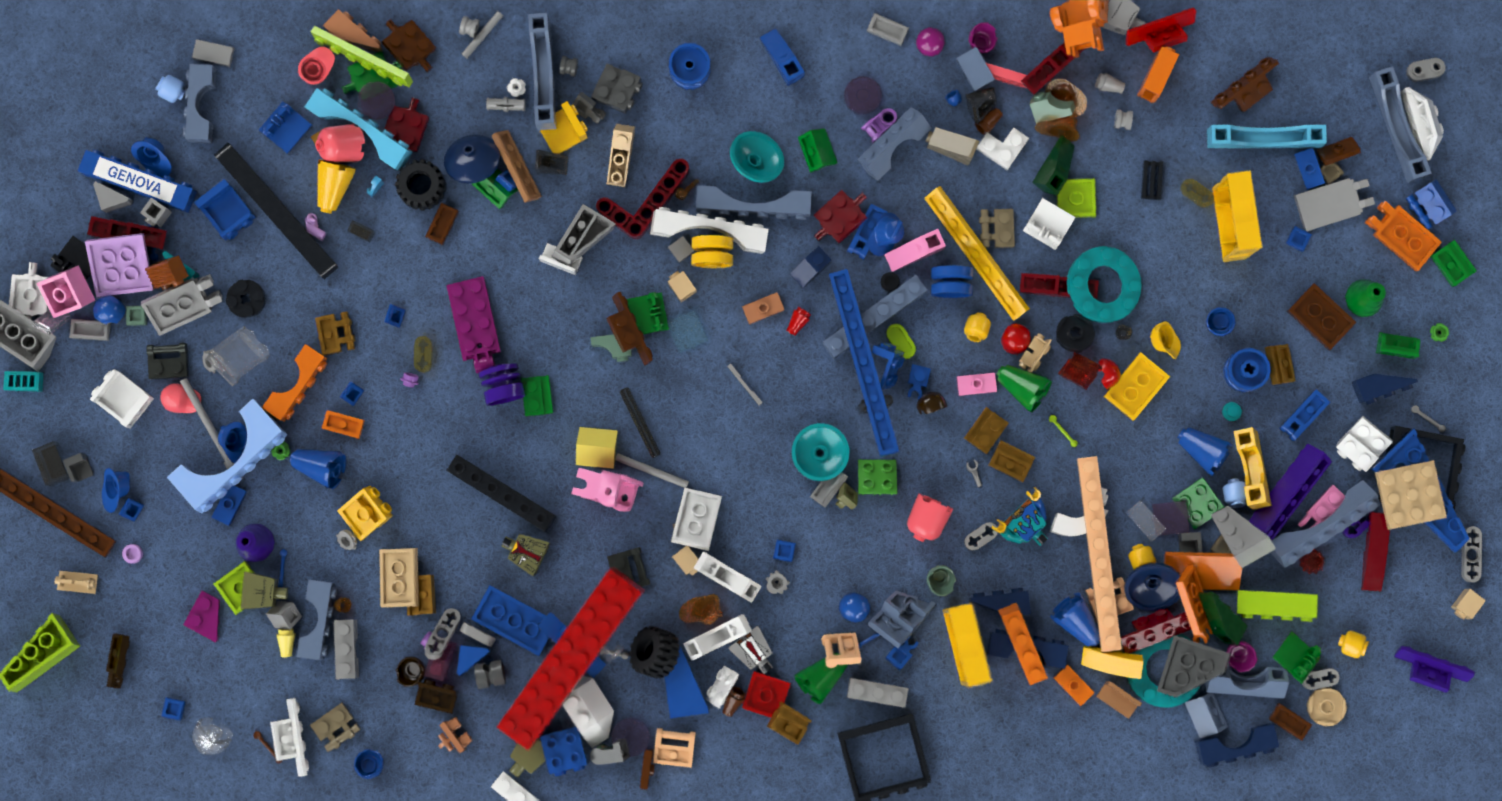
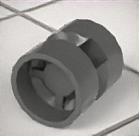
[474,660,506,689]

